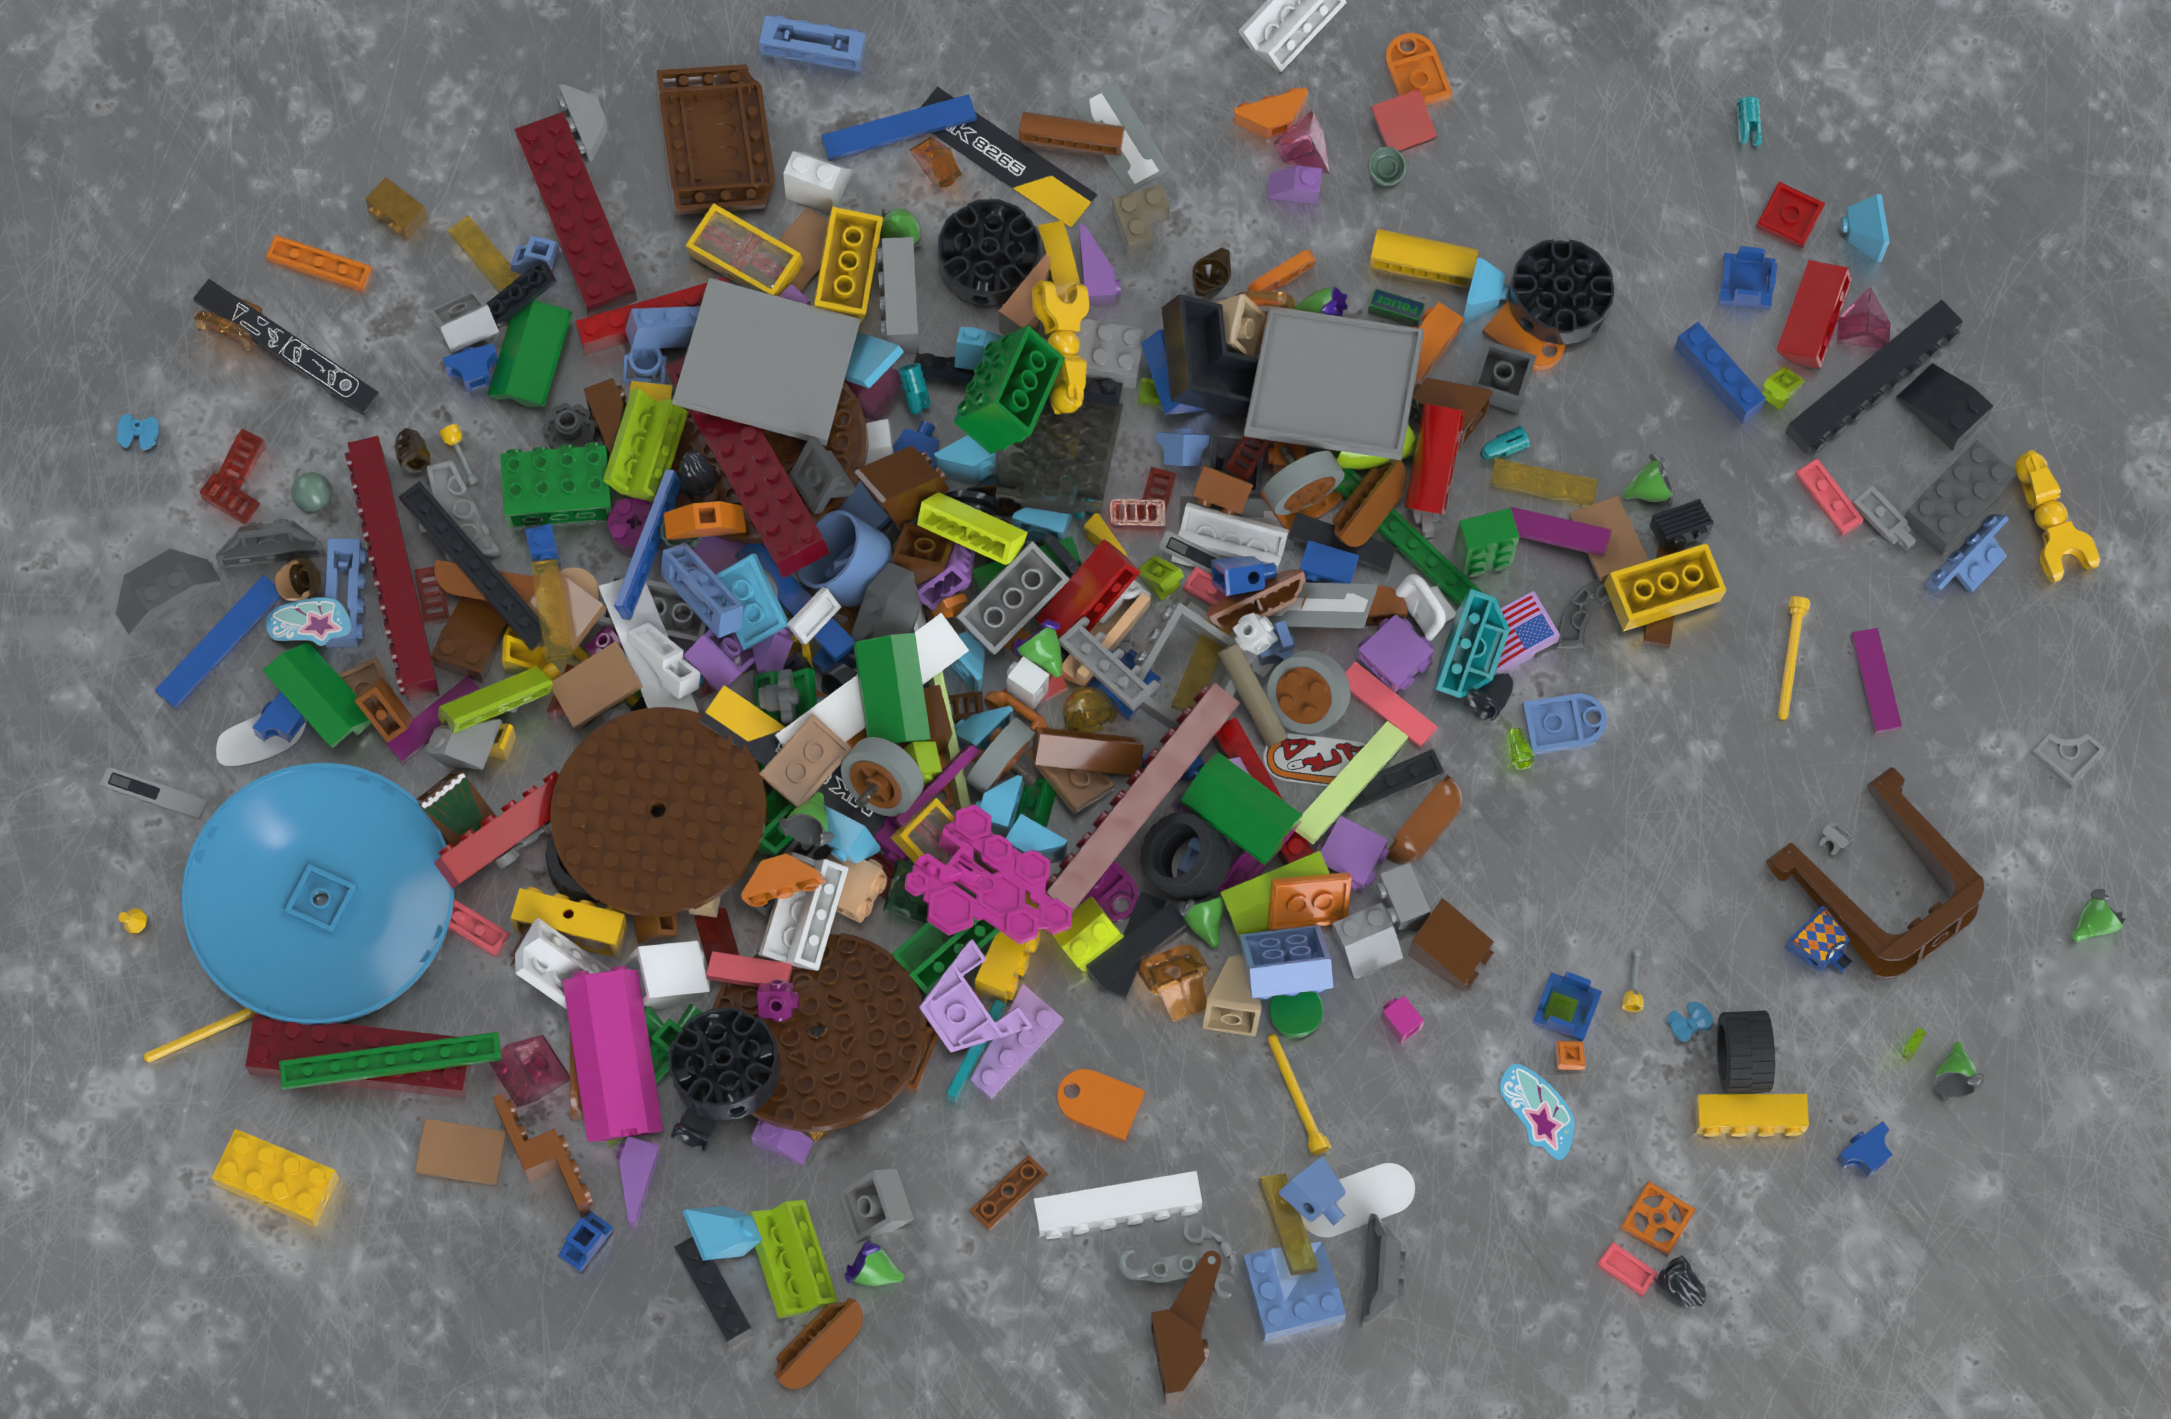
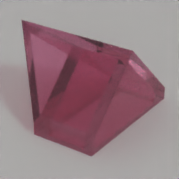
[1273,111,1330,173]
[1837,287,1891,348]

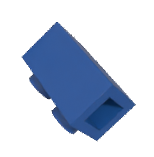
[525,524,561,573]

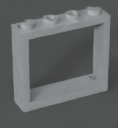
[1134,602,1256,729]

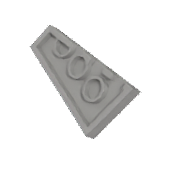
[427,461,500,563]

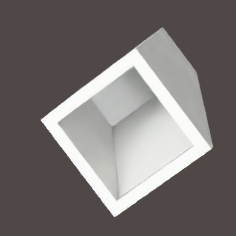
[783,151,853,214]
[619,941,710,1011]

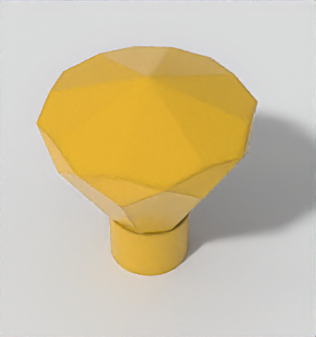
[118,908,147,933]

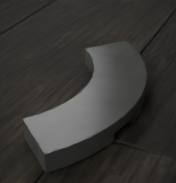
[1557,577,1611,650]

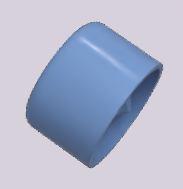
[797,510,893,607]

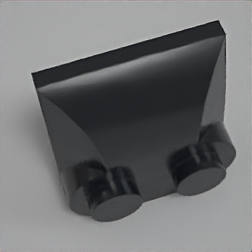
[1210,437,1265,494]

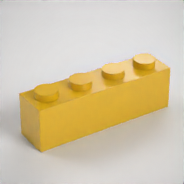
[1695,1094,1809,1137]

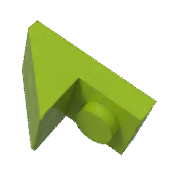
[1762,366,1805,410]
[1138,555,1184,600]

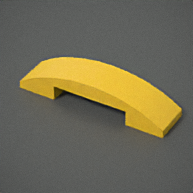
[1037,220,1080,303]

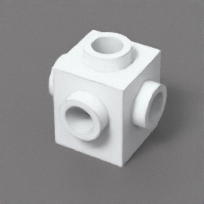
[1232,613,1278,655]

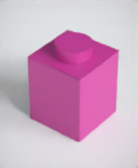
[1381,995,1424,1043]

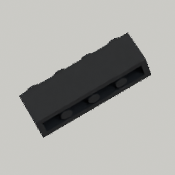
[674,1236,753,1348]

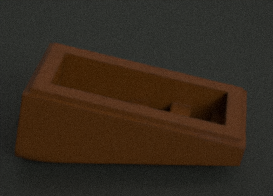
[948,691,984,724]

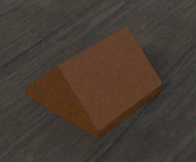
[892,522,954,586]

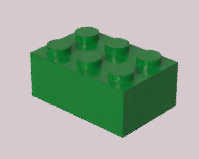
[1453,508,1519,577]

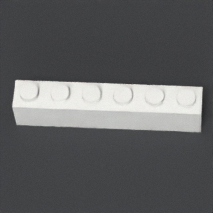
[1034,1171,1203,1239]

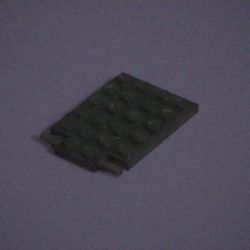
[996,395,1123,515]

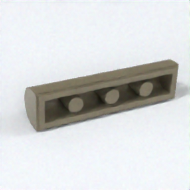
[1217,644,1288,747]

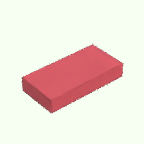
[1597,1242,1658,1297]

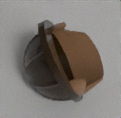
[275,556,322,601]

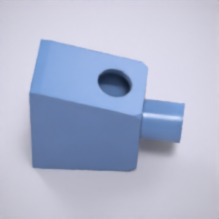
[1278,1156,1346,1226]

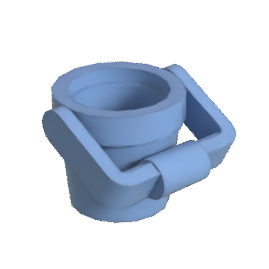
[623,348,667,384]

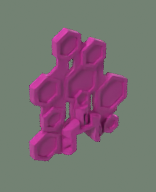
[905,804,1072,945]

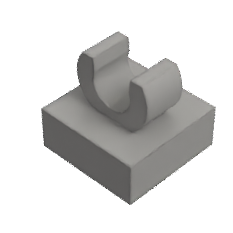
[1819,821,1854,856]

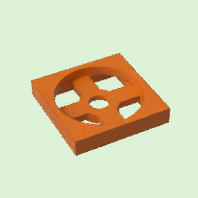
[1620,1181,1696,1257]

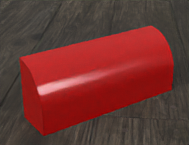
[1777,260,1852,369]
[1404,403,1465,515]
[1036,539,1141,639]

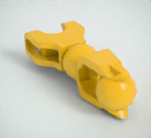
[1032,280,1089,414]
[2015,450,2100,583]

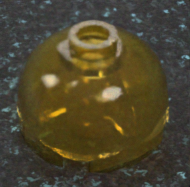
[1062,686,1117,733]

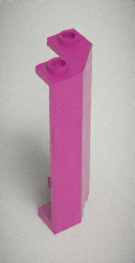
[563,965,663,1142]

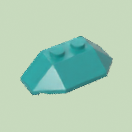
[1435,589,1510,698]

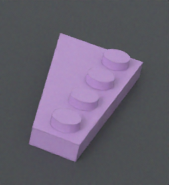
[971,984,1064,1100]

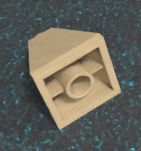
[1217,294,1266,358]
[1202,954,1262,1037]

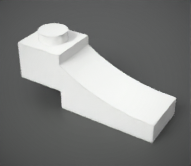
[627,622,700,699]

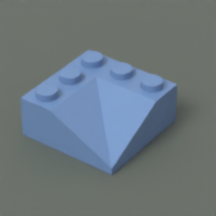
[1239,925,1333,999]
[1242,1241,1346,1341]

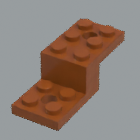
[492,1093,593,1218]

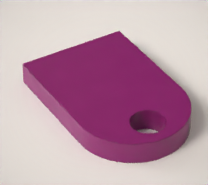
[1056,861,1139,923]

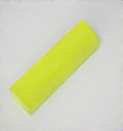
[917,492,1027,565]

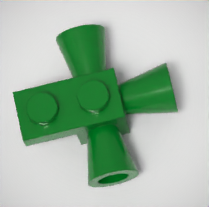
[644,1004,703,1084]

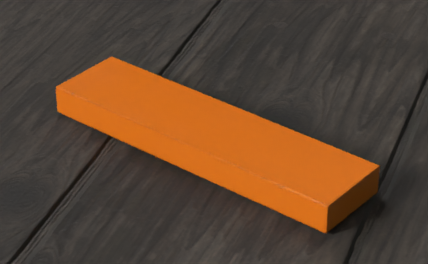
[266,234,373,292]

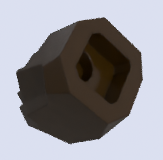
[394,428,431,474]

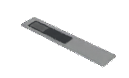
[1158,531,1224,574]
[100,767,207,819]

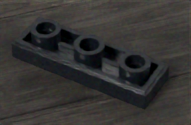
[487,260,557,327]

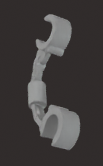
[494,820,552,869]
[1183,1222,1237,1298]

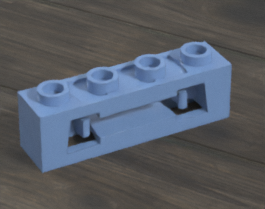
[759,15,866,72]
[325,539,367,648]
[661,542,743,638]

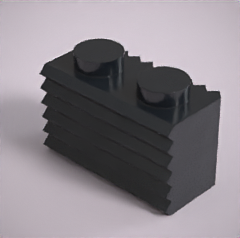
[1649,499,1714,552]

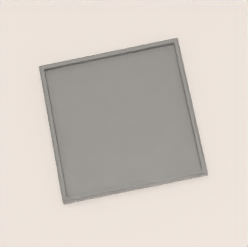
[672,278,861,446]
[1244,306,1424,460]

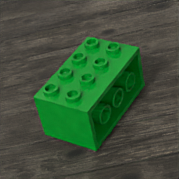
[953,325,1065,454]
[500,442,613,528]

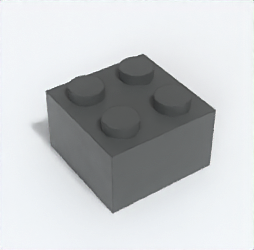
[1472,340,1536,413]

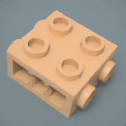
[826,854,888,923]

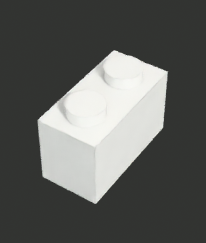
[1006,656,1049,711]

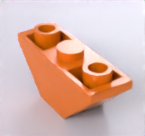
[1233,87,1308,139]
[663,501,746,540]
[741,853,826,907]

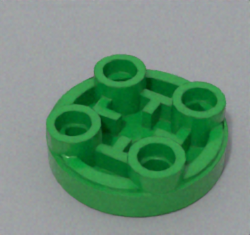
[1269,991,1324,1038]

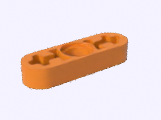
[1248,249,1317,300]

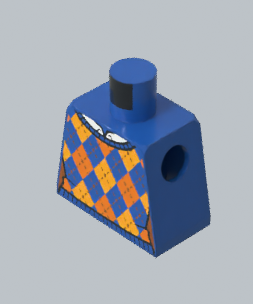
[1785,905,1853,973]

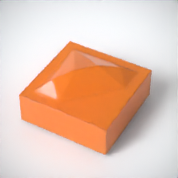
[933,593,968,618]
[1555,1041,1586,1070]

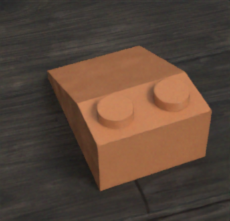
[999,254,1050,335]

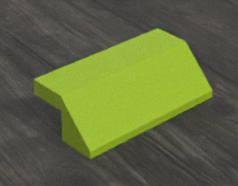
[603,388,688,502]
[437,666,553,734]
[1220,851,1330,945]
[748,1200,839,1318]

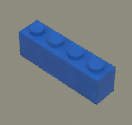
[1675,322,1766,424]

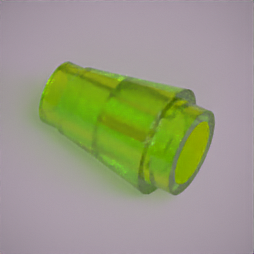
[1506,728,1535,770]

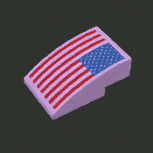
[1494,591,1560,675]

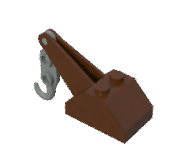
[1118,1248,1221,1405]

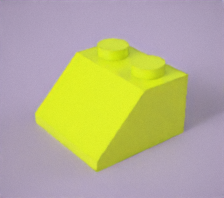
[1053,896,1125,972]

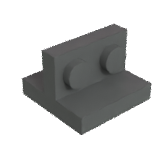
[789,438,856,514]

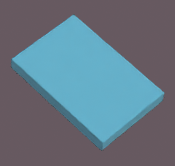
[845,332,904,388]
[716,554,788,650]

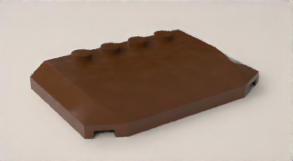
[656,64,775,215]

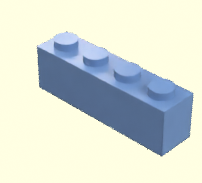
[625,306,701,349]

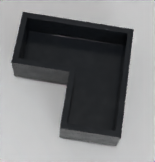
[1161,294,1259,419]

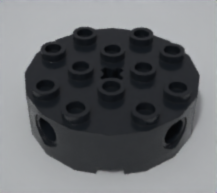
[938,199,1041,306]
[1508,239,1615,345]
[668,1007,781,1121]

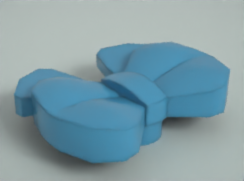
[116,414,160,450]
[1667,1002,1714,1042]

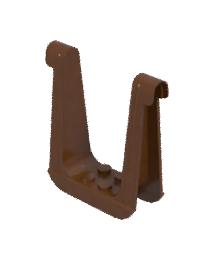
[1766,767,1984,978]

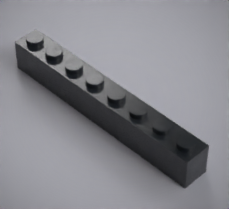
[1786,299,1963,455]

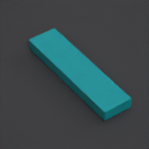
[946,999,1005,1104]

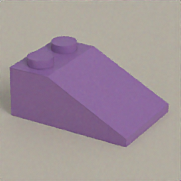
[683,629,756,692]

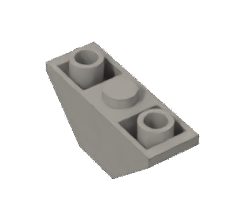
[557,84,608,162]

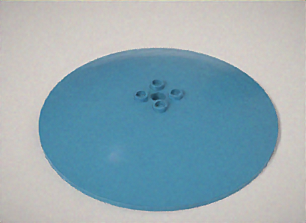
[182,763,454,1025]

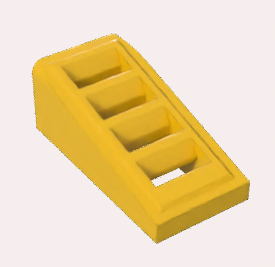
[1083,512,1127,557]

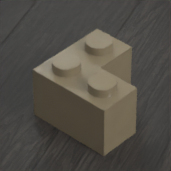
[1112,184,1170,256]

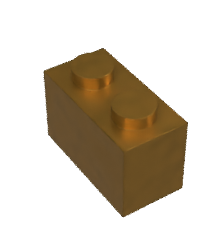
[365,177,427,239]

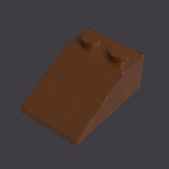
[584,378,627,459]
[431,597,508,684]

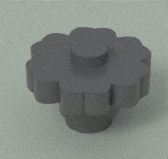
[542,403,596,449]
[759,669,799,724]

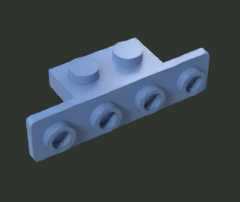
[1925,514,2009,592]

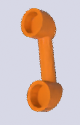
[983,691,1049,731]

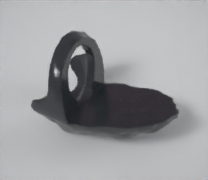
[679,452,720,498]
[1463,673,1513,721]
[671,1107,716,1151]
[1653,1255,1706,1309]

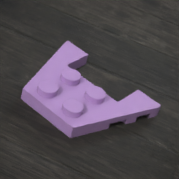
[919,939,1032,1052]

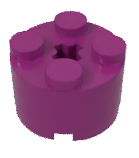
[608,498,653,558]

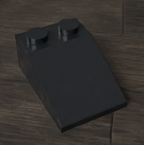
[1896,363,1993,451]

